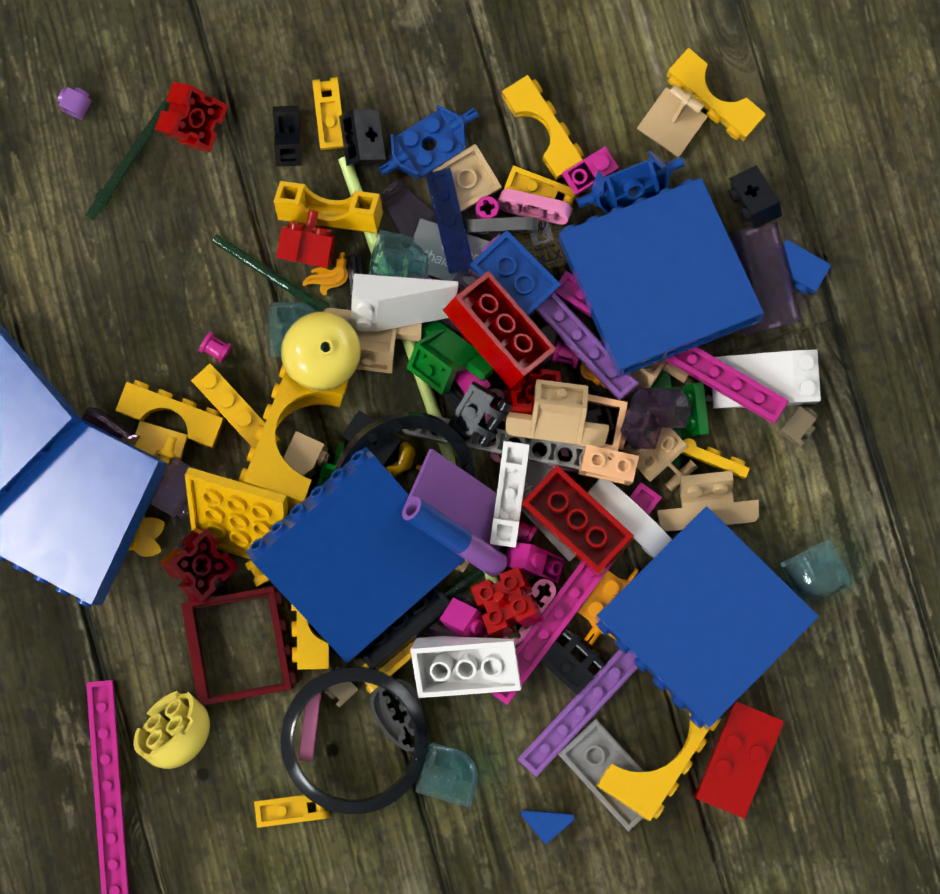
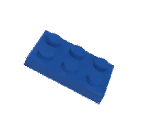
[470,230,561,317]

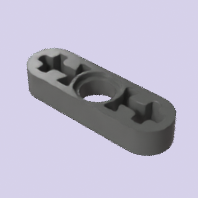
[467,217,539,236]

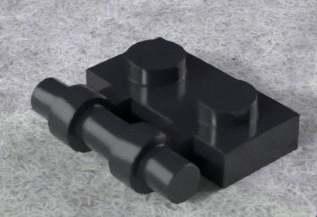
[448,381,511,447]
[540,628,606,695]

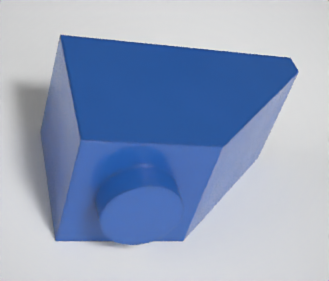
[781,239,831,295]

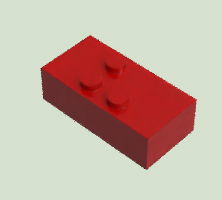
[443,271,557,389]
[521,465,634,578]
[694,701,784,819]

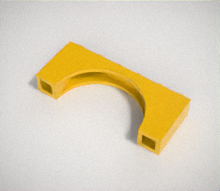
[238,365,349,511]
[596,713,721,821]

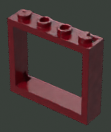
[181,586,297,705]

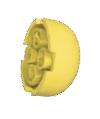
[281,312,361,391]
[134,691,210,769]

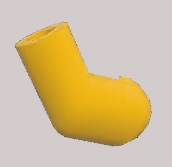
[386,442,415,478]

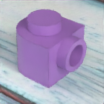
[57,87,92,120]

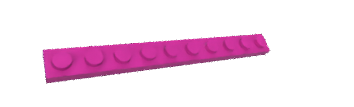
[555,271,789,425]
[491,482,662,706]
[86,680,129,894]

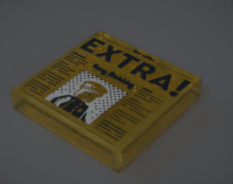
[512,220,567,270]

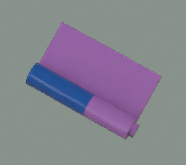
[402,449,507,577]

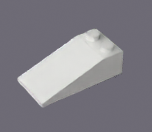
[351,274,458,332]
[712,349,821,409]
[411,636,522,698]

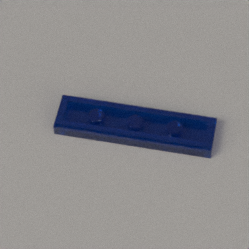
[425,168,473,274]

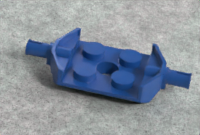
[378,105,479,179]
[576,151,685,214]

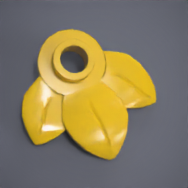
[128,515,165,557]

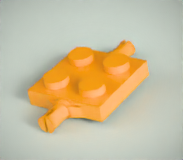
[578,568,641,646]

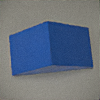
[521,809,574,844]

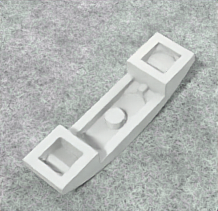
[490,441,530,548]
[587,479,672,559]

